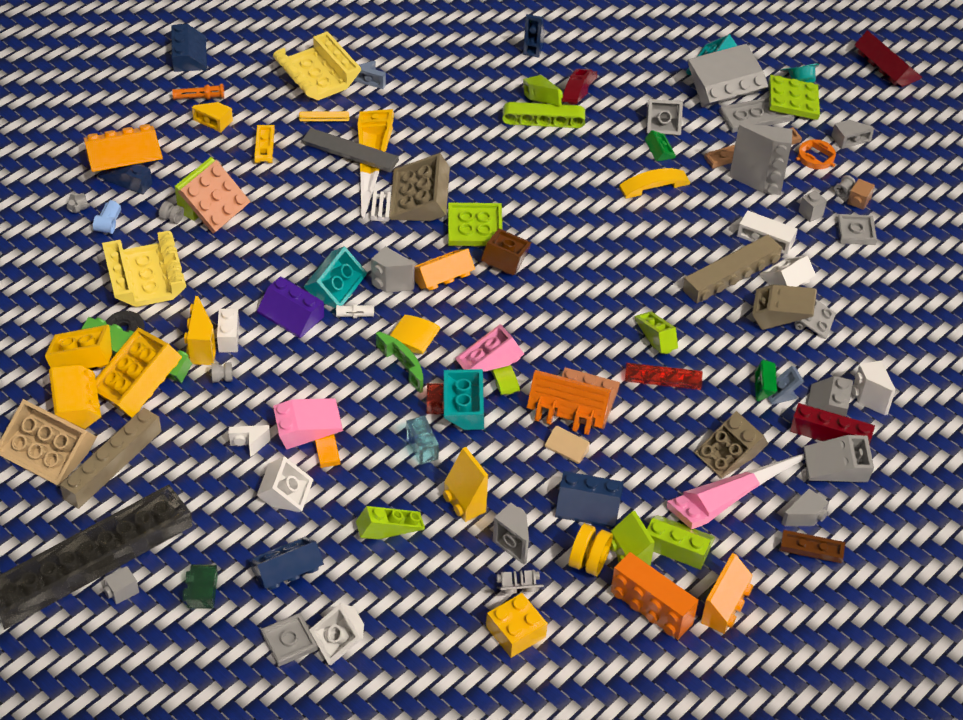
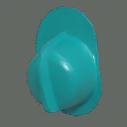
[780,64,819,83]

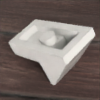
[229,425,270,456]

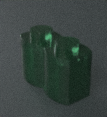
[183,564,218,609]

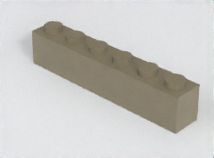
[683,235,782,304]
[60,408,162,509]

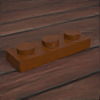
[780,530,845,563]

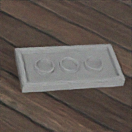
[719,97,795,133]

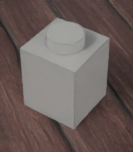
[799,190,827,222]
[103,566,139,604]

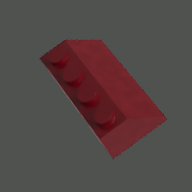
[855,30,922,87]

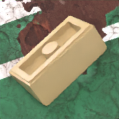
[545,426,590,464]

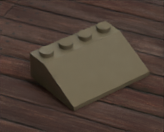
[389,153,450,221]

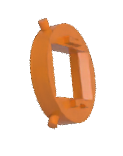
[796,139,836,169]

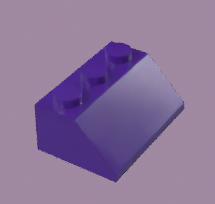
[257,276,324,339]

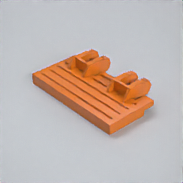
[527,370,611,435]

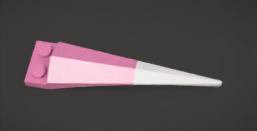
[667,454,805,530]

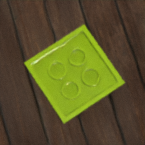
[768,75,820,120]
[448,203,502,246]

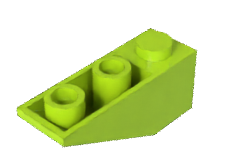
[523,75,563,106]
[356,506,425,539]

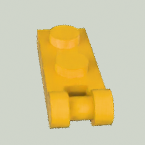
[255,125,275,163]

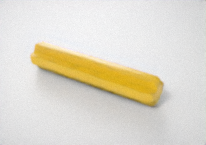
[299,111,349,122]

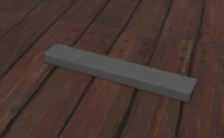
[302,128,399,173]

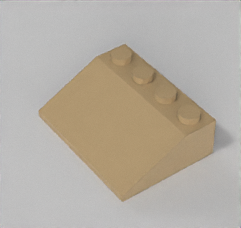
[0,399,97,486]

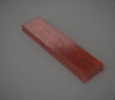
[625,363,703,390]

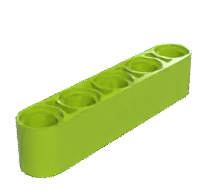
[502,102,585,128]

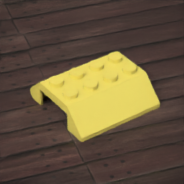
[273,31,361,100]
[102,231,186,307]

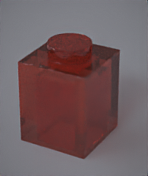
[427,383,444,415]

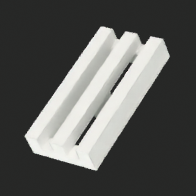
[371,191,391,221]

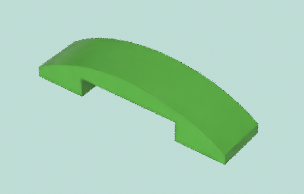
[376,332,423,393]

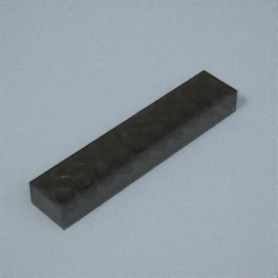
[0,485,193,630]

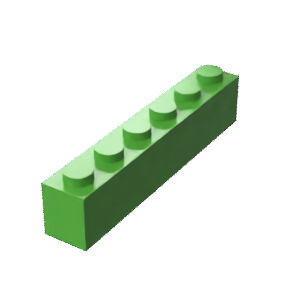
[81,317,193,383]

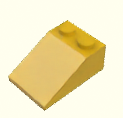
[443,447,488,522]

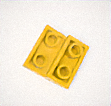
[390,315,440,354]

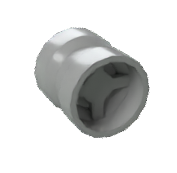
[159,201,184,224]
[211,362,233,383]

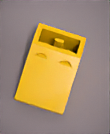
[184,296,216,365]

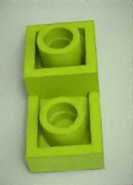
[490,365,520,395]

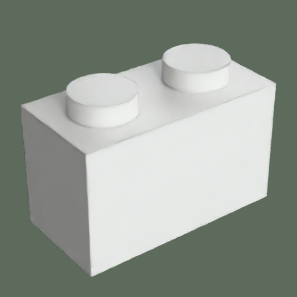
[217,309,240,352]

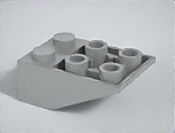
[803,435,874,482]

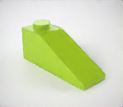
[634,311,678,354]

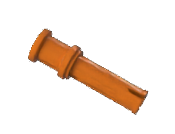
[172,83,225,100]

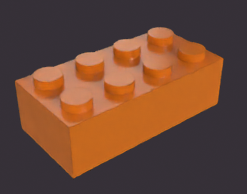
[611,552,699,640]

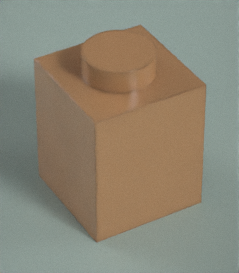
[847,179,875,210]

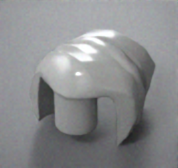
[67,193,90,213]

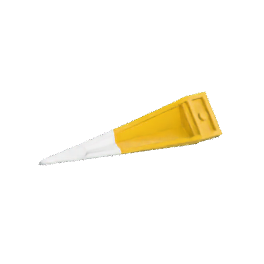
[358,109,394,219]

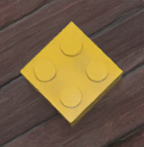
[486,593,548,658]

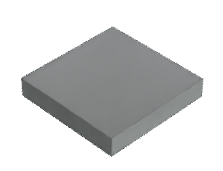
[837,214,877,245]
[261,613,319,667]

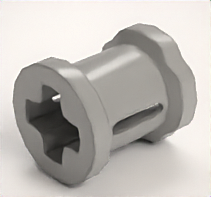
[834,175,856,197]

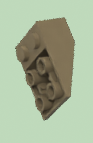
[752,284,817,330]
[694,411,769,478]

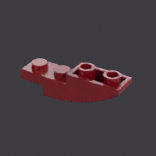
[562,69,597,105]

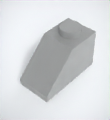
[832,120,874,149]
[782,489,829,526]

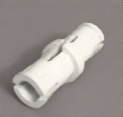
[336,304,374,319]

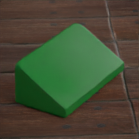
[645,130,676,161]
[755,360,777,401]

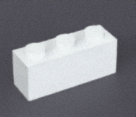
[737,211,798,255]

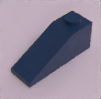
[523,14,545,58]
[98,164,153,195]

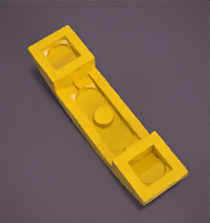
[619,168,690,199]

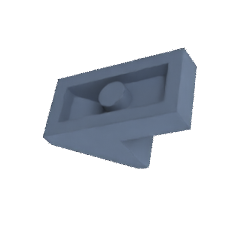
[354,61,386,89]
[768,366,804,405]

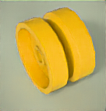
[569,523,613,576]

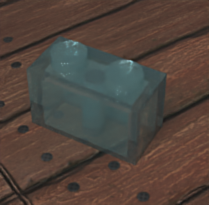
[406,415,439,465]

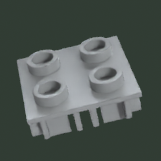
[795,299,836,339]
[497,570,544,594]

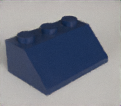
[171,24,207,72]
[555,471,624,528]
[247,536,324,590]

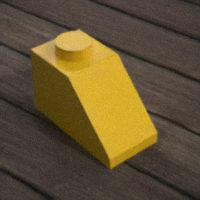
[192,102,233,132]

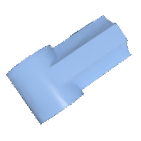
[93,200,121,234]

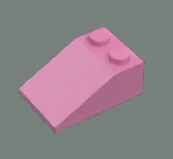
[455,324,524,372]
[273,398,343,449]

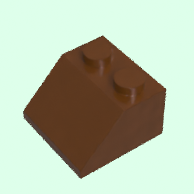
[481,228,532,275]

